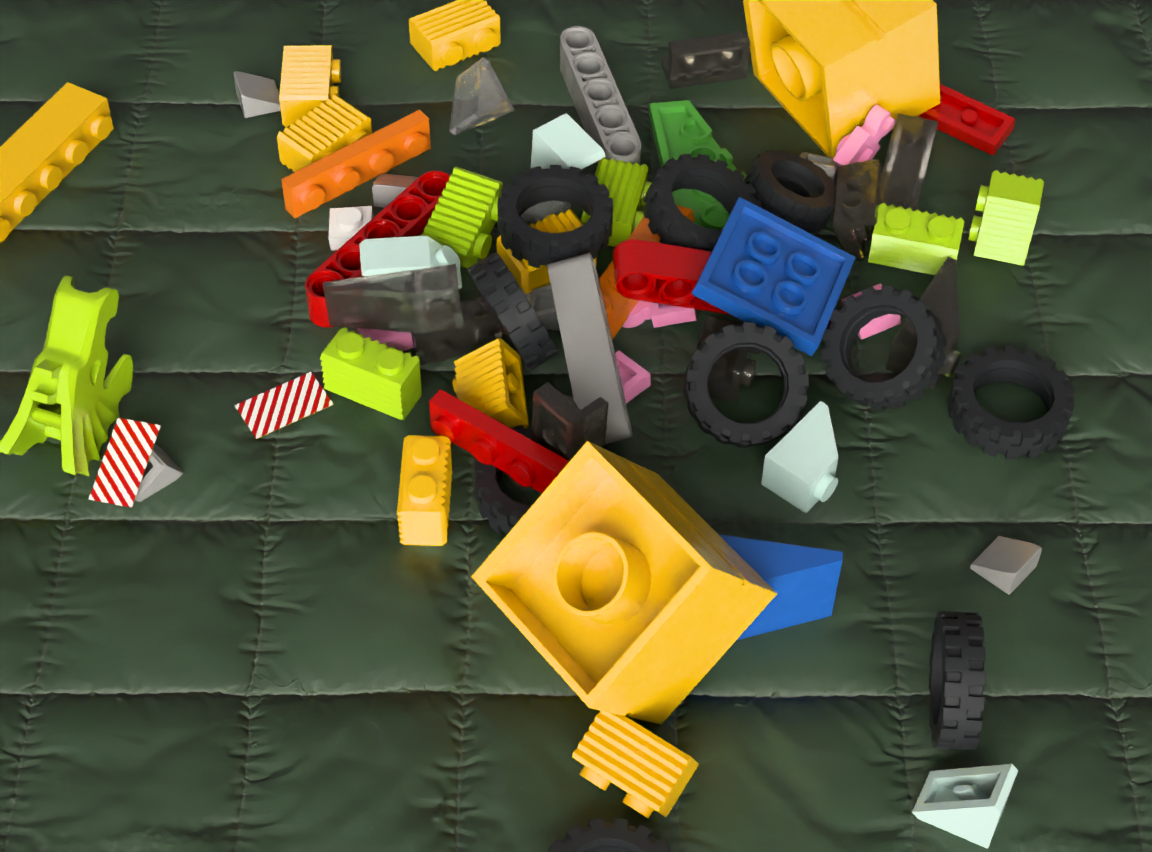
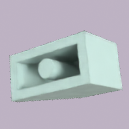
[359,236,462,315]
[761,401,838,513]

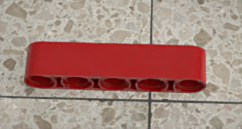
[305,171,450,328]
[612,239,731,315]

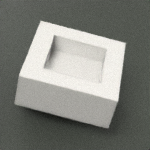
[328,206,374,251]

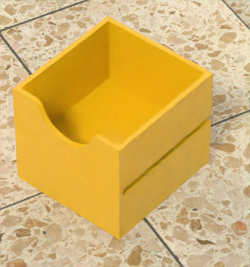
[743,0,940,158]
[471,441,777,725]

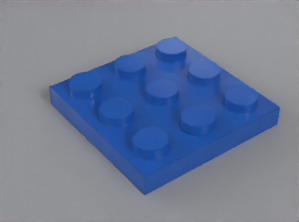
[691,197,856,356]

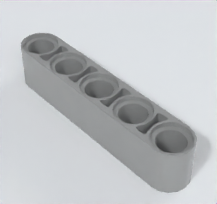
[560,26,641,165]
[547,253,633,446]

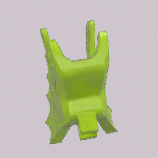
[0,275,133,476]

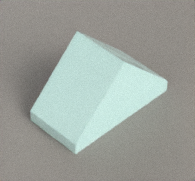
[531,113,606,170]
[912,764,1018,849]

